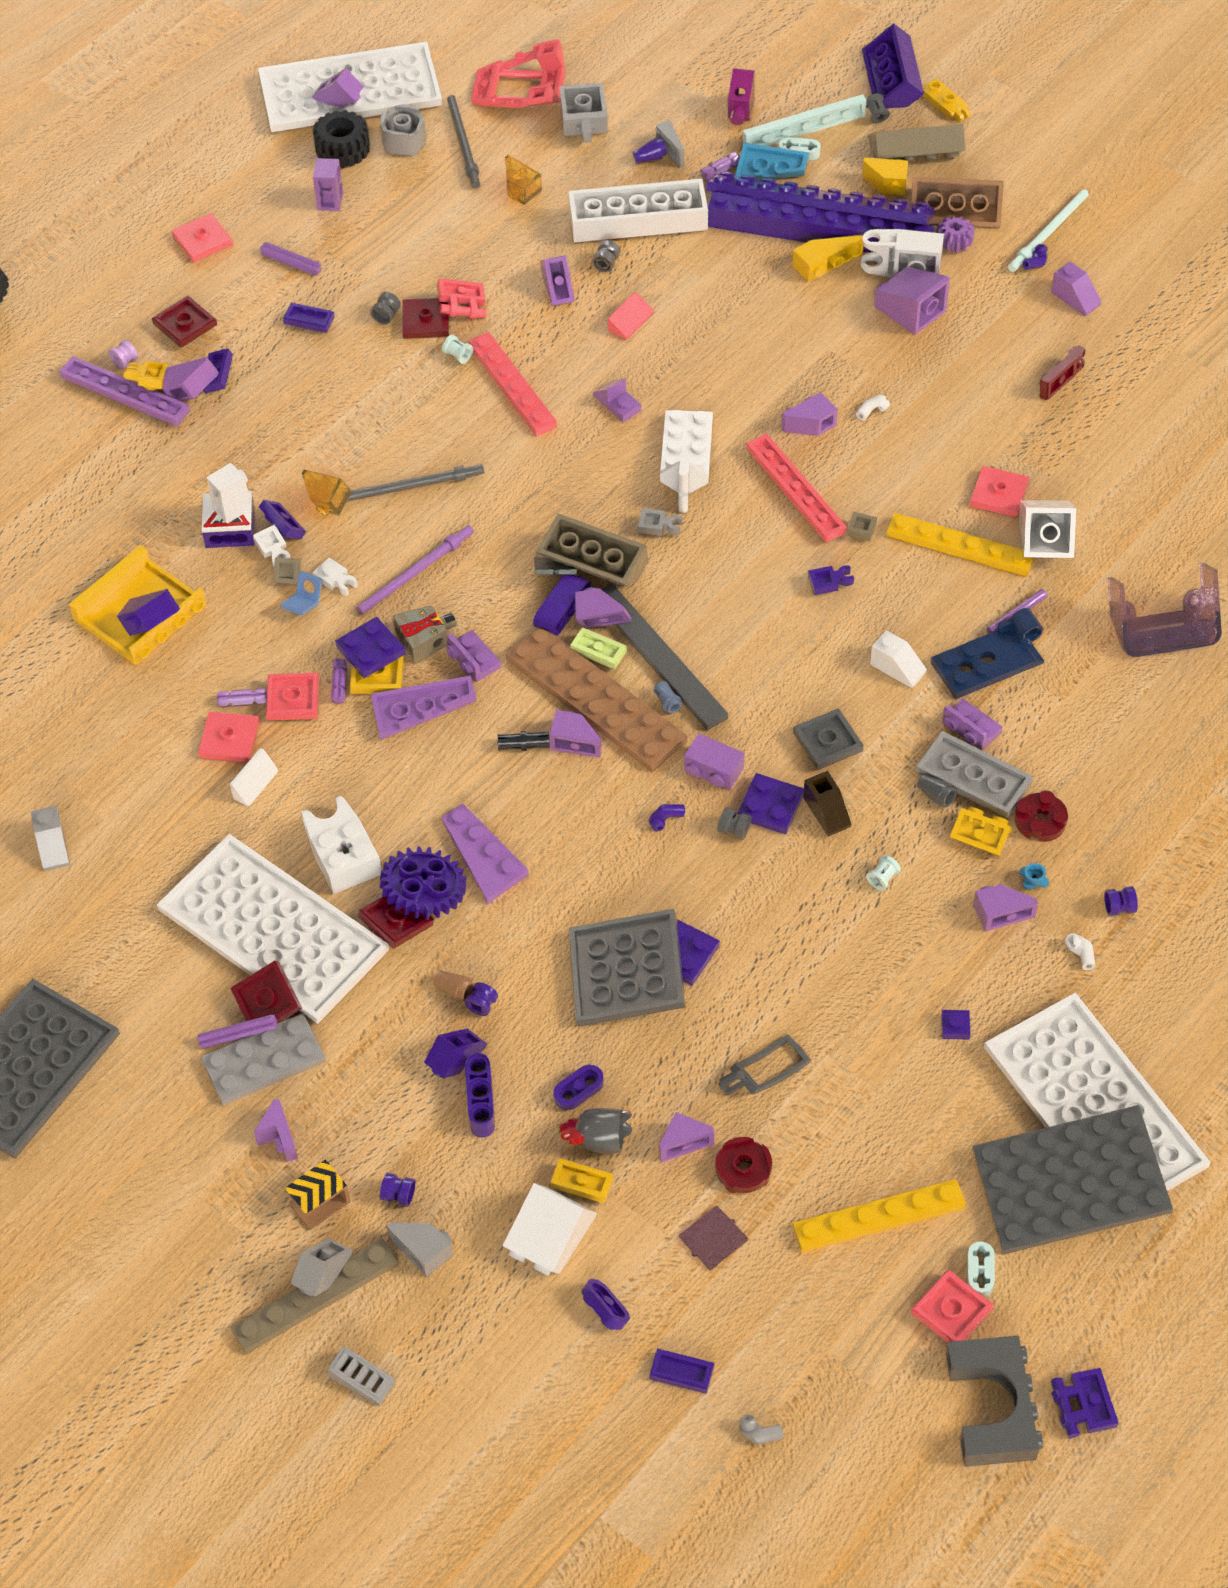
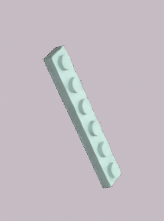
[742,94,866,147]

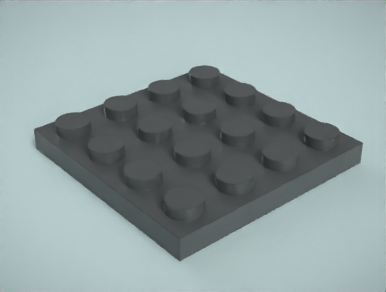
[569,909,686,1027]

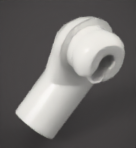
[856,395,890,421]
[1065,933,1096,970]

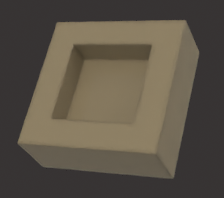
[847,512,877,541]
[274,557,301,584]

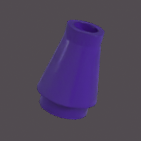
[633,138,667,164]

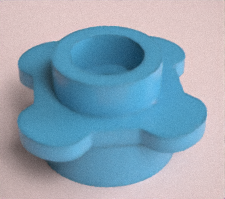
[1019,863,1049,890]

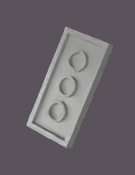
[916,731,1033,818]
[201,1014,326,1105]

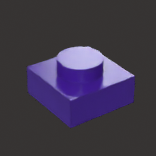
[941,1010,971,1040]

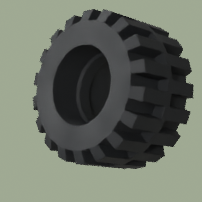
[313,110,370,168]

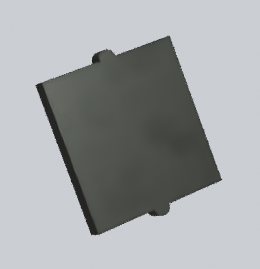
[534,558,577,575]

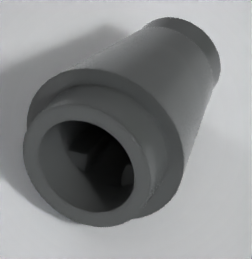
[917,774,957,807]

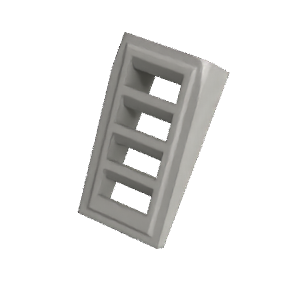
[656,120,684,168]
[328,1346,396,1406]

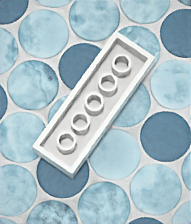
[568,179,708,242]

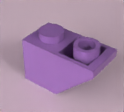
[162,357,218,402]
[782,392,838,436]

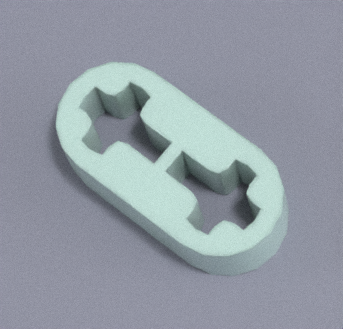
[779,137,821,161]
[967,1242,995,1298]

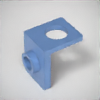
[281,571,323,616]

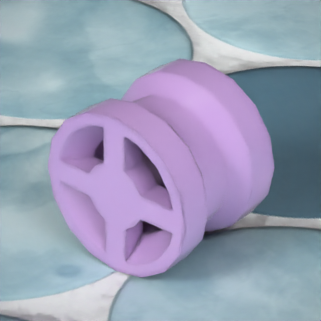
[109,340,138,369]

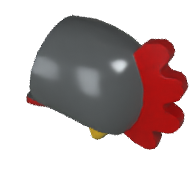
[559,1108,632,1154]

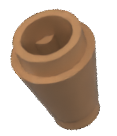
[434,970,475,1002]

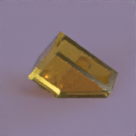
[505,155,542,205]
[302,469,352,516]

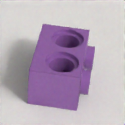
[313,158,343,211]

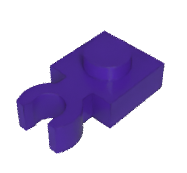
[808,565,854,595]

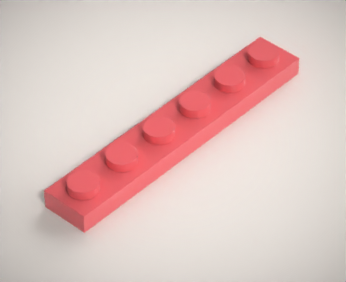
[468,332,557,436]
[746,433,847,543]

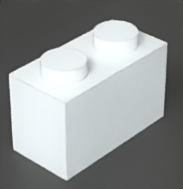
[206,463,251,523]

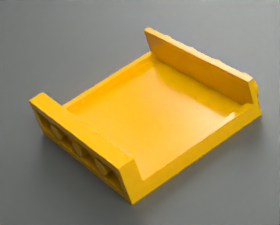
[69,545,206,665]

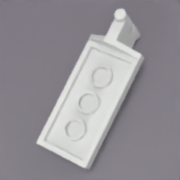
[660,410,713,513]

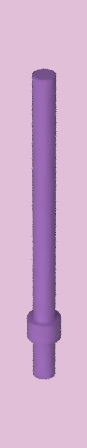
[356,525,474,615]

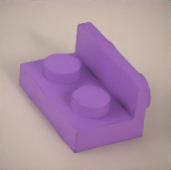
[446,630,501,682]
[942,699,1002,750]

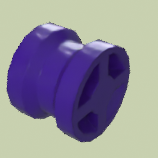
[464,982,499,1016]

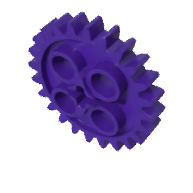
[379,846,466,919]

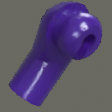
[1023,244,1048,270]
[649,804,685,831]

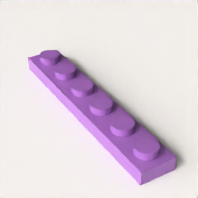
[59,356,190,427]

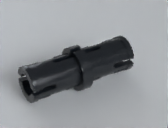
[497,731,550,751]

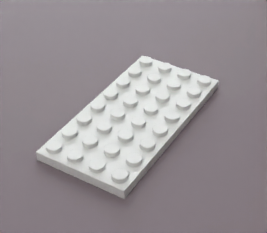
[258,42,442,132]
[157,834,389,1024]
[984,993,1210,1191]

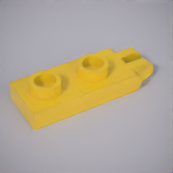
[922,78,971,122]

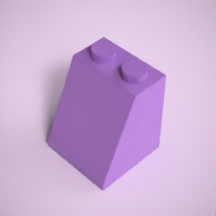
[874,267,950,335]

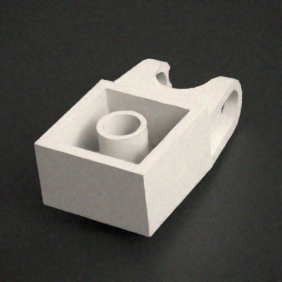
[861,229,944,278]
[301,796,381,894]

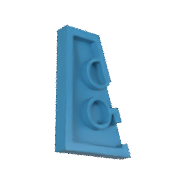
[735,143,809,181]

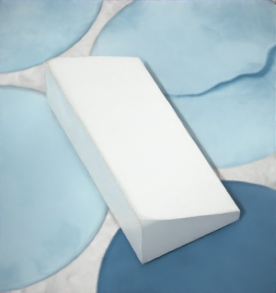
[230,748,278,806]

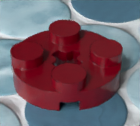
[1015,790,1068,842]
[715,1137,772,1193]

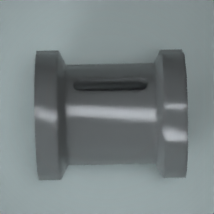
[866,93,890,123]

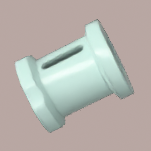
[442,334,473,364]
[866,855,901,891]

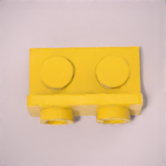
[950,806,1012,857]

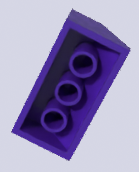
[862,23,924,109]

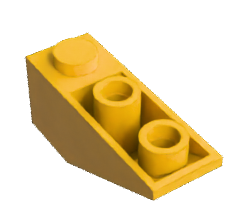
[792,235,863,282]

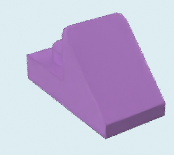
[593,378,641,422]
[254,1099,298,1162]

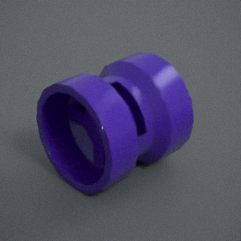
[1104,886,1138,916]
[380,1172,416,1207]

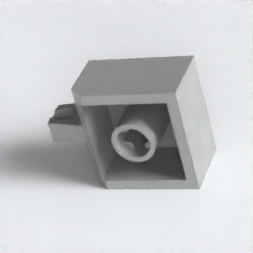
[559,83,608,143]

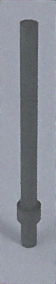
[447,95,481,189]
[341,464,484,502]

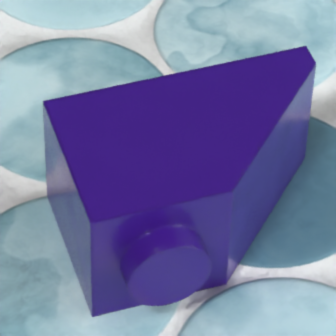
[117,589,180,636]
[424,1028,487,1078]

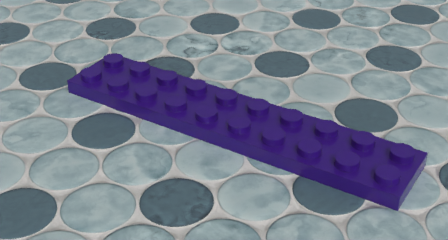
[706,172,935,225]

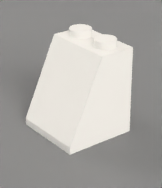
[1019,500,1076,558]
[503,1183,597,1276]

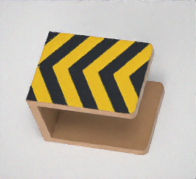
[286,1159,351,1230]

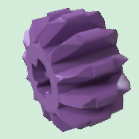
[936,215,974,254]

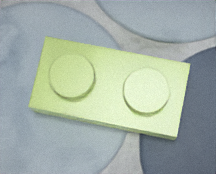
[570,627,627,670]

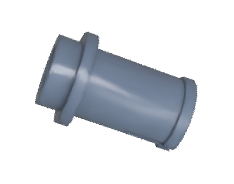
[653,681,681,713]

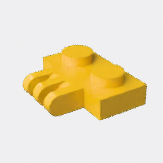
[123,360,168,390]

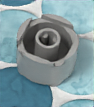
[380,105,426,156]

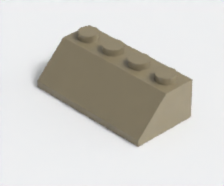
[869,124,965,161]
[536,513,648,587]

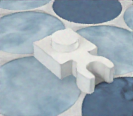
[253,525,290,567]
[312,557,358,596]

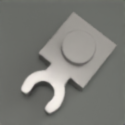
[638,508,682,536]

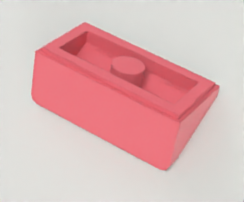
[608,292,654,340]

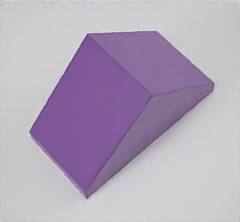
[659,1112,714,1162]

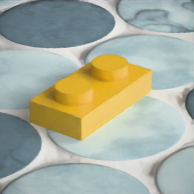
[550,1158,614,1204]

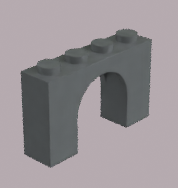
[946,1335,1043,1467]

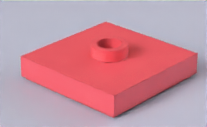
[172,213,233,263]
[970,466,1029,517]
[266,673,319,721]
[198,712,260,763]
[911,1269,994,1343]

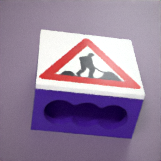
[202,491,255,548]

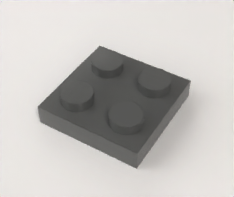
[793,708,864,770]

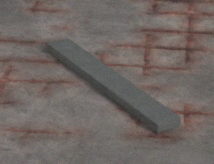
[601,583,728,731]

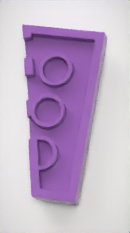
[371,675,476,740]
[442,803,529,905]

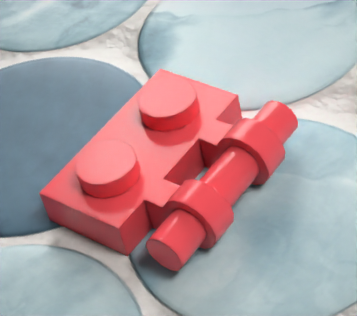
[437,278,486,319]

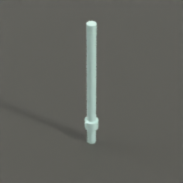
[1008,189,1089,272]

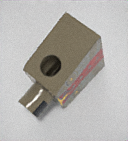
[393,606,457,664]

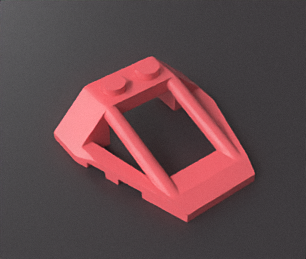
[471,39,566,108]

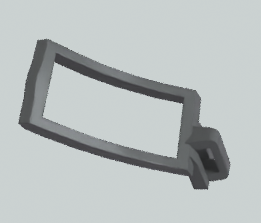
[718,1035,812,1095]

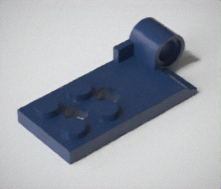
[931,608,1044,700]

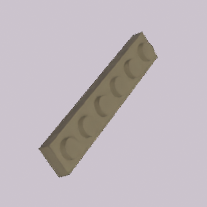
[231,1238,398,1354]

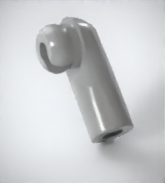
[739,1415,783,1444]

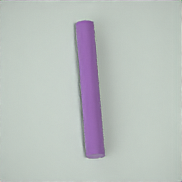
[987,589,1047,634]

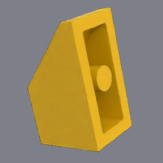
[862,157,908,196]

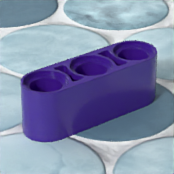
[533,574,591,636]
[465,1053,495,1138]

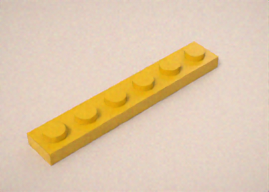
[886,513,1034,577]
[792,1179,966,1253]

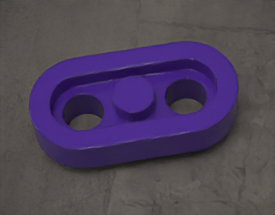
[554,1065,604,1110]
[581,1279,630,1330]

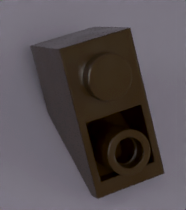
[803,770,852,837]

